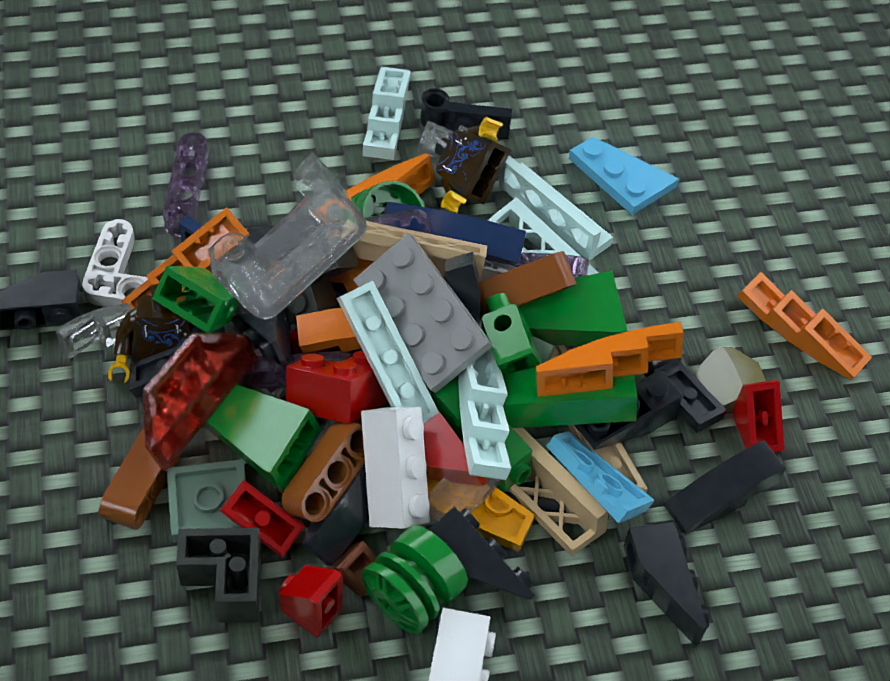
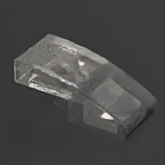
[56,303,131,359]
[428,477,502,522]

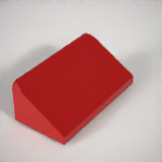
[219,480,305,558]

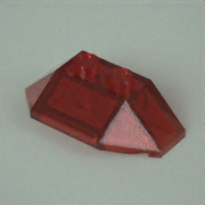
[143,333,258,471]

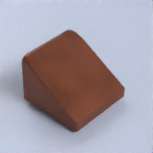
[329,541,377,597]

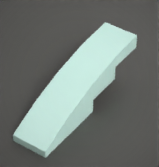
[362,67,411,160]
[458,348,511,480]

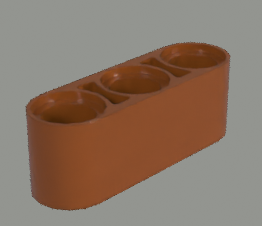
[479,251,577,320]
[282,422,365,522]
[98,425,184,530]

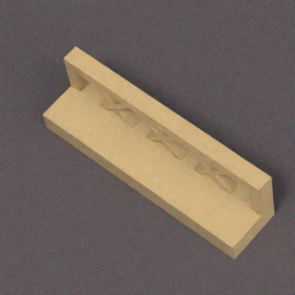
[342,218,487,281]
[508,428,609,556]

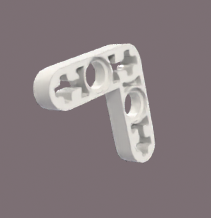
[82,219,148,310]

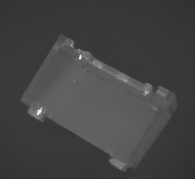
[208,152,367,319]

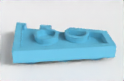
[569,137,679,215]
[546,431,654,523]

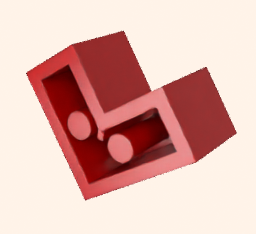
[286,351,388,424]

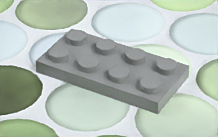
[353,233,494,393]

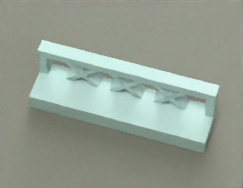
[499,156,613,261]
[488,197,599,278]
[337,281,439,423]

